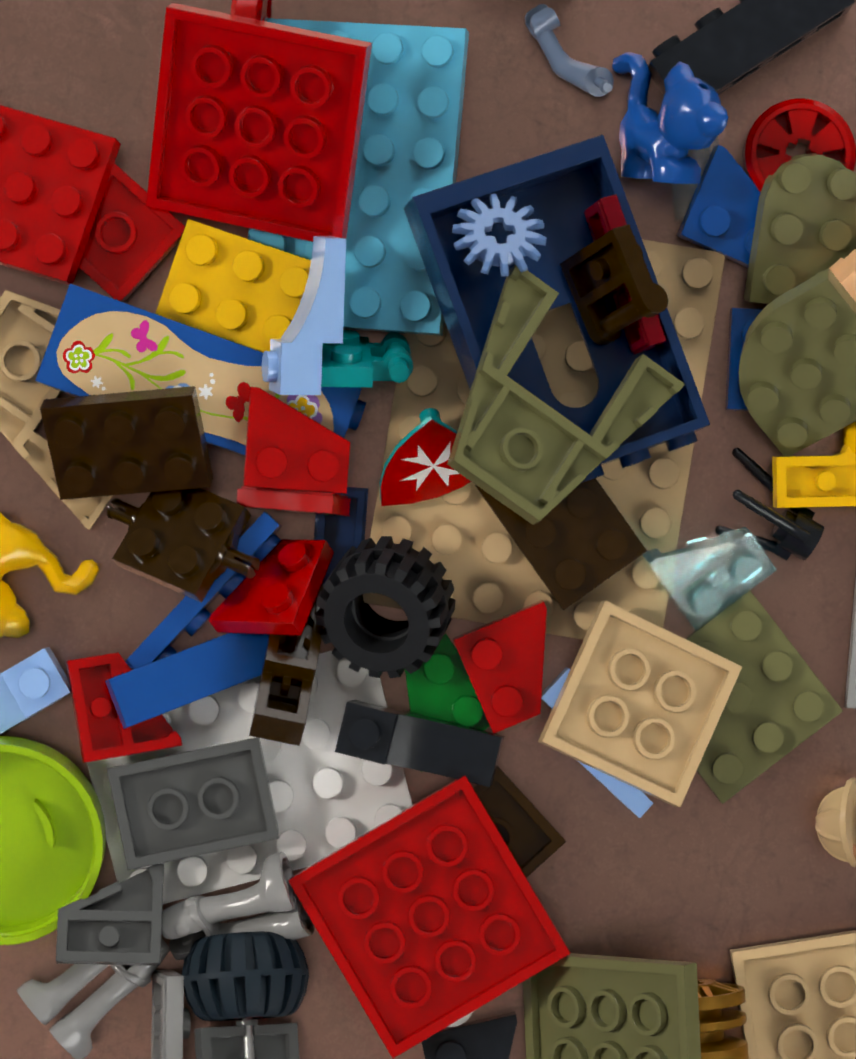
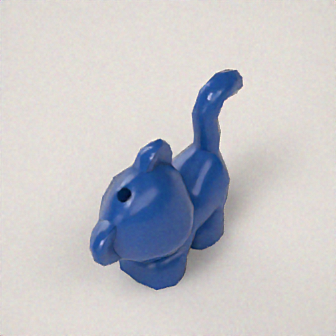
[612,52,729,184]

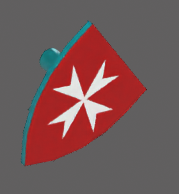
[379,408,471,506]

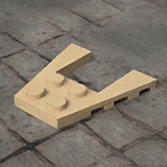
[0,290,114,530]

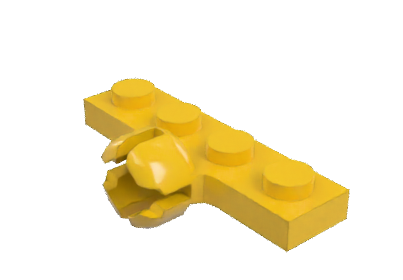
[772,421,856,508]

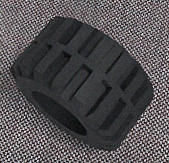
[315,536,456,678]

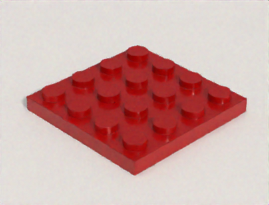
[146,3,372,242]
[288,775,571,1059]

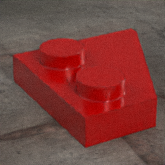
[243,387,350,494]
[208,539,334,636]
[453,600,547,734]
[66,652,182,763]

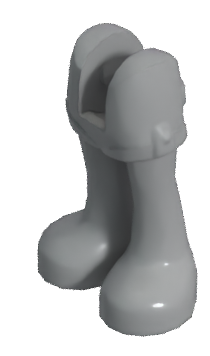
[162,852,314,960]
[17,938,170,1059]

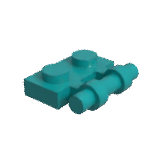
[321,330,413,388]

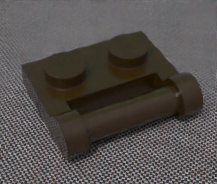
[560,224,668,345]

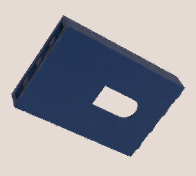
[403,135,710,484]

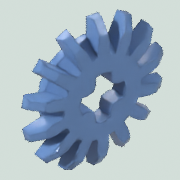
[452,194,547,277]

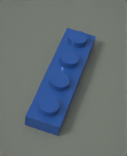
[125,511,282,670]

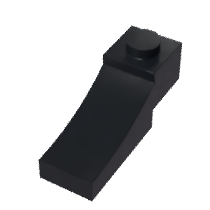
[335,700,504,787]

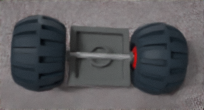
[182,931,309,1059]

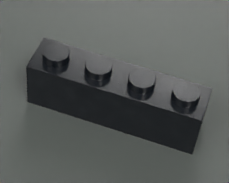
[649,0,855,96]

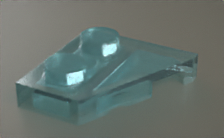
[642,527,776,630]

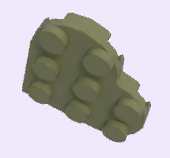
[744,154,856,304]

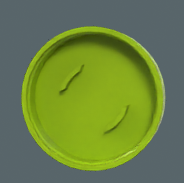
[0,736,107,945]

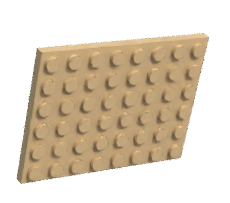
[363,239,725,640]

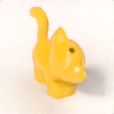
[0,512,100,638]

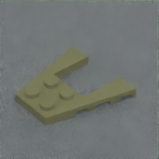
[447,265,684,525]

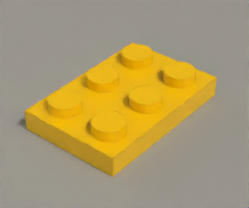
[155,219,311,353]

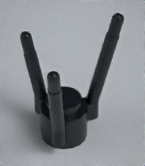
[715,448,824,561]

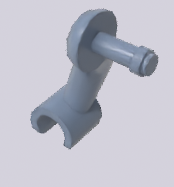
[524,4,614,97]

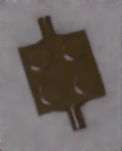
[107,488,260,603]

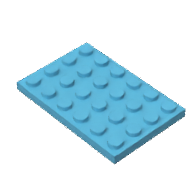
[248,18,469,336]

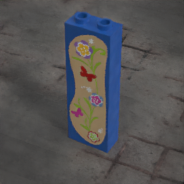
[35,283,366,457]

